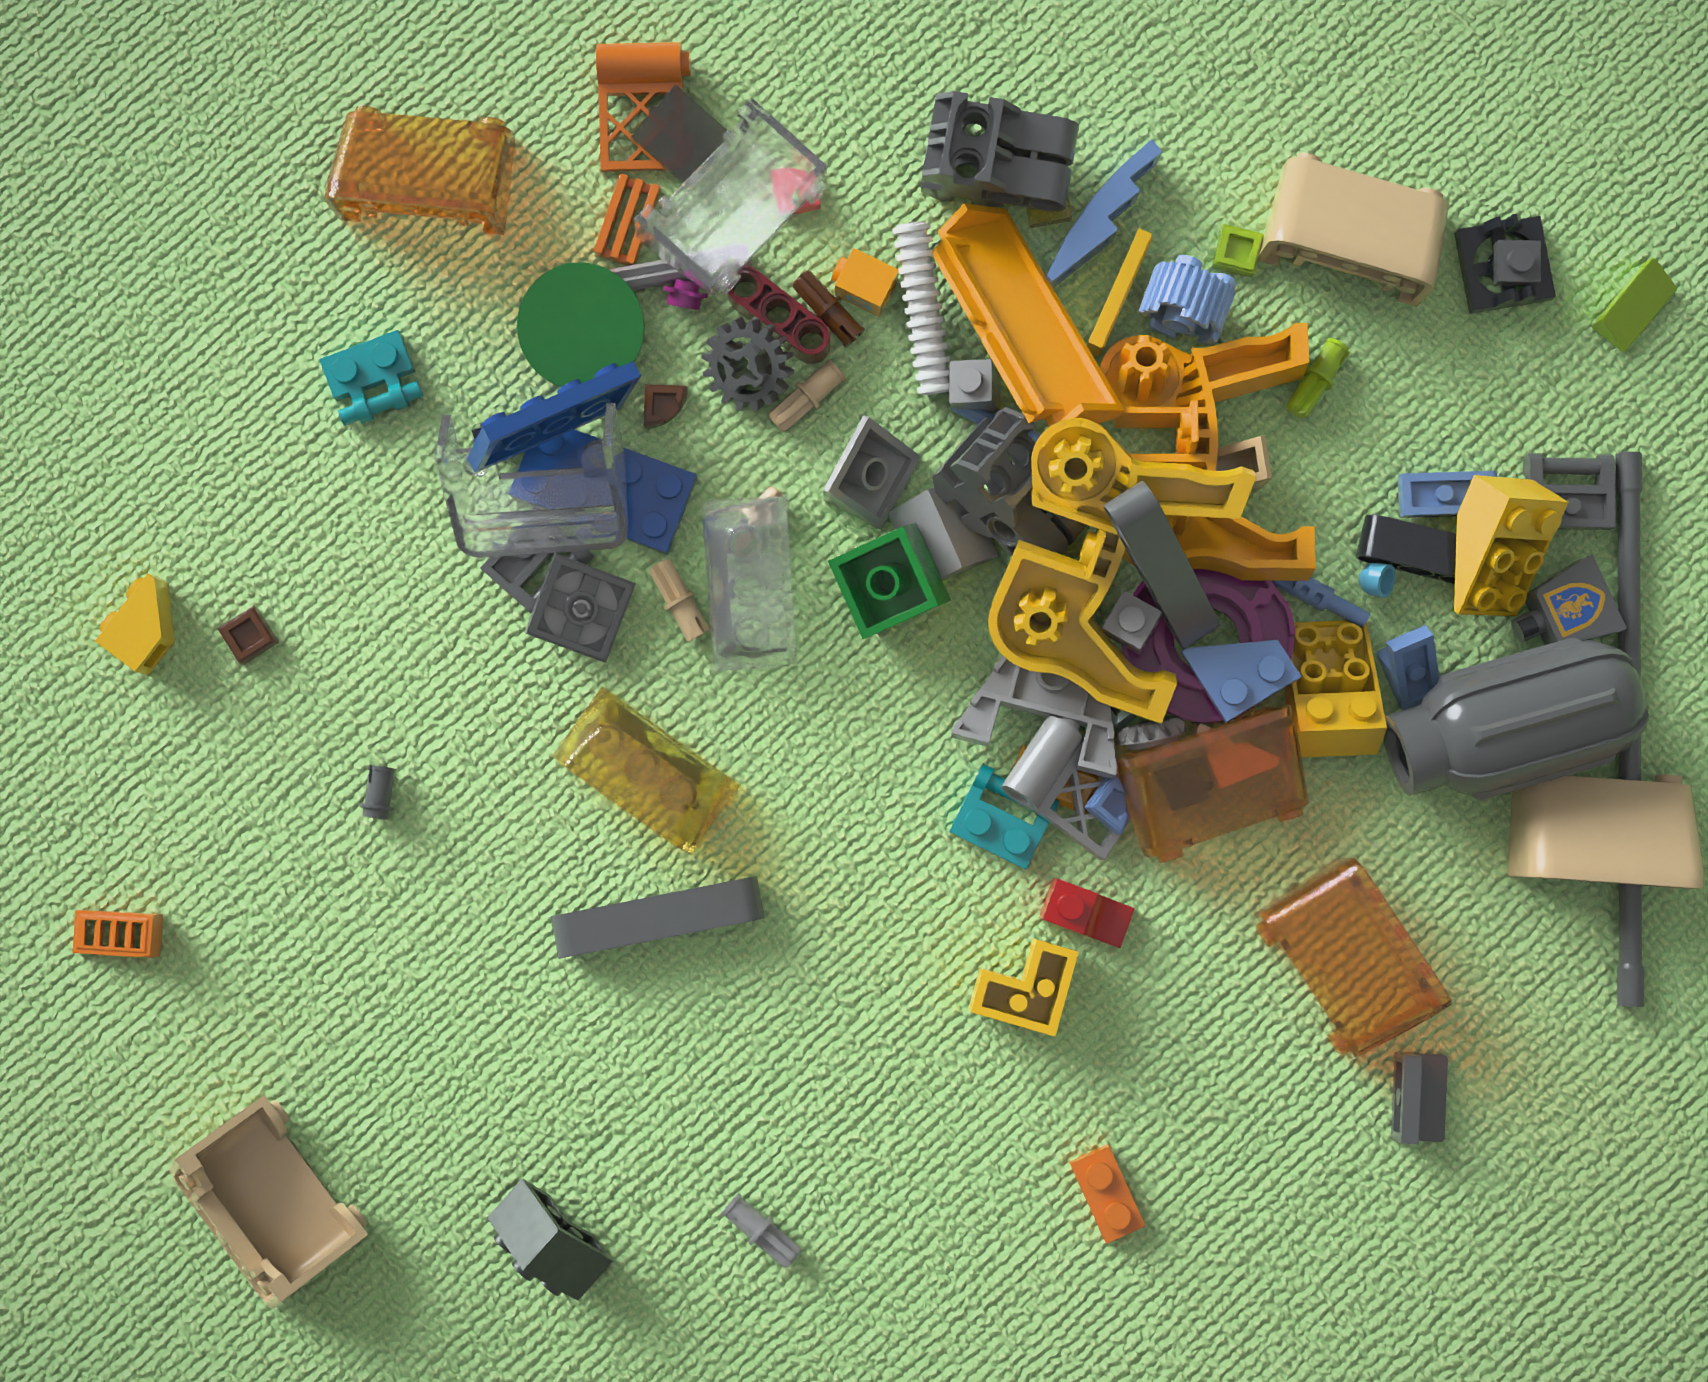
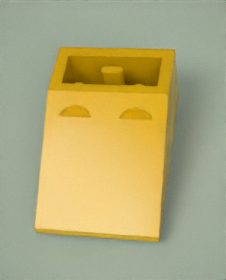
[1454,475,1569,616]
[1285,620,1387,758]

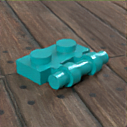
[319,330,424,426]

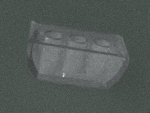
[701,495,799,671]

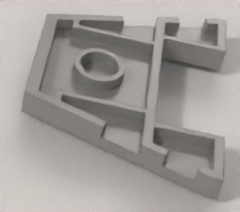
[951,655,1117,779]

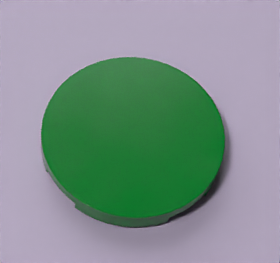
[517,262,645,387]

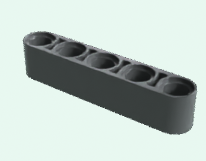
[1103,481,1221,649]
[550,876,765,959]

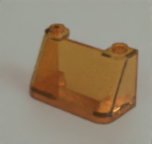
[325,106,515,235]
[1115,705,1309,863]
[1254,857,1452,1059]

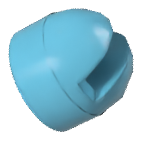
[1358,562,1396,598]

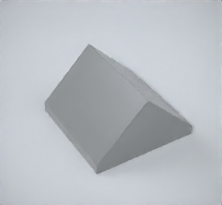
[823,415,921,530]
[888,488,999,581]

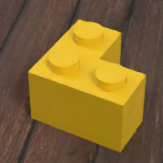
[968,938,1079,1037]

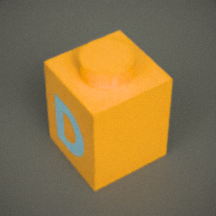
[831,248,899,317]

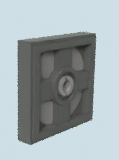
[524,553,636,663]

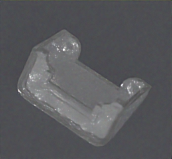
[634,98,828,296]

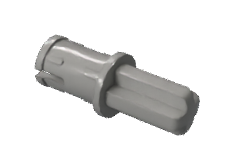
[721,1193,801,1268]

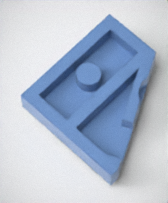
[1181,640,1301,724]

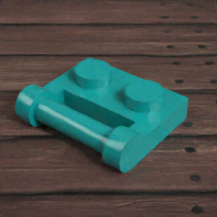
[949,763,1059,870]

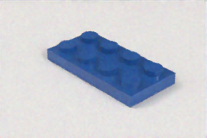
[467,361,641,473]
[509,429,698,555]

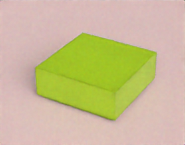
[1211,224,1264,278]

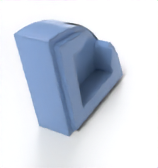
[1084,775,1128,834]

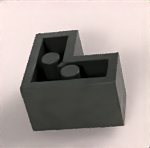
[487,1179,613,1301]

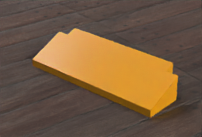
[932,203,1125,427]

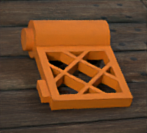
[596,42,693,172]

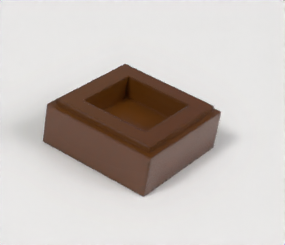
[217,606,279,665]

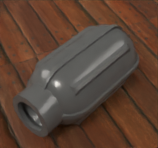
[1383,638,1649,800]

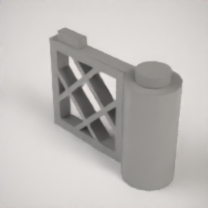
[1001,716,1149,860]

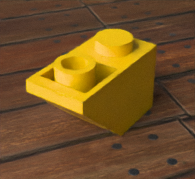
[95,573,175,675]

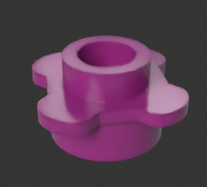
[664,279,708,310]

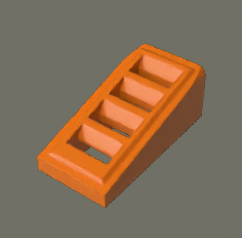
[72,910,163,958]

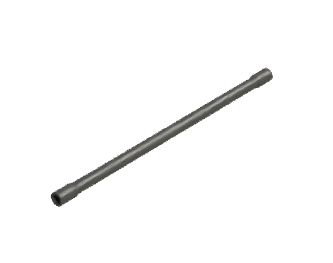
[1615,452,1644,1007]

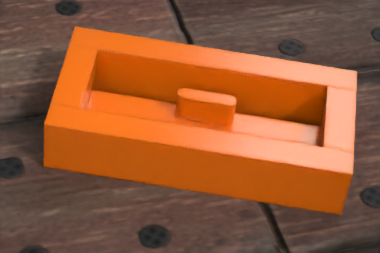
[594,173,661,266]

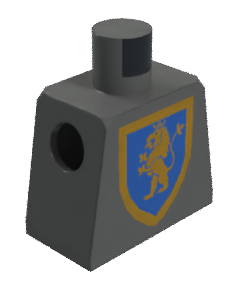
[1511,554,1627,645]

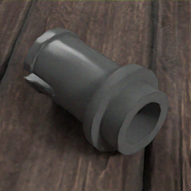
[360,765,396,820]

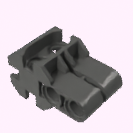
[921,91,1079,212]
[932,407,1087,557]

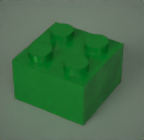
[828,523,951,639]

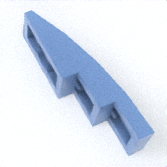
[1046,139,1162,288]

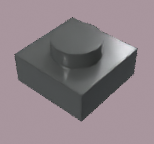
[1494,240,1541,287]

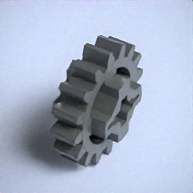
[702,317,794,411]

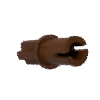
[793,270,865,348]

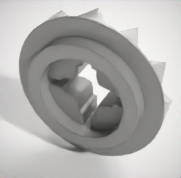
[1118,717,1187,750]

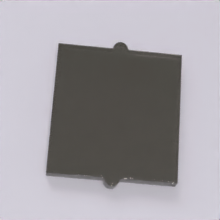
[631,84,731,187]

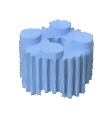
[1139,255,1237,346]

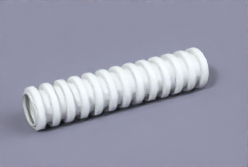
[892,221,951,396]

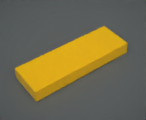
[1087,228,1153,358]

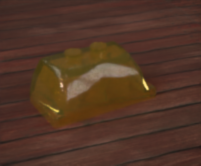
[552,686,741,855]

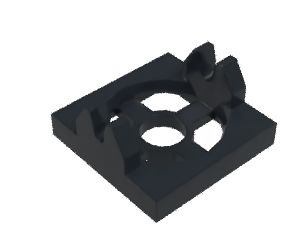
[1454,214,1556,314]

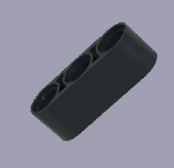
[1356,515,1457,584]

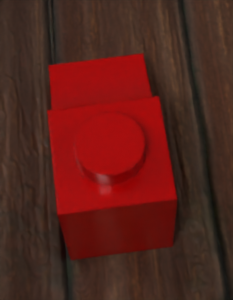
[1038,878,1135,948]

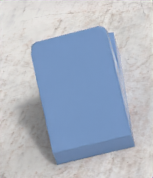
[1377,625,1439,710]

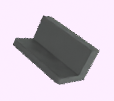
[1391,1052,1448,1145]

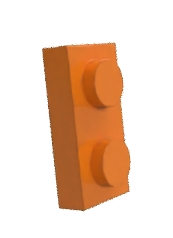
[1069,1144,1146,1244]

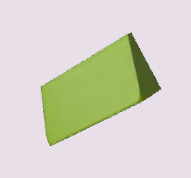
[1591,257,1678,353]

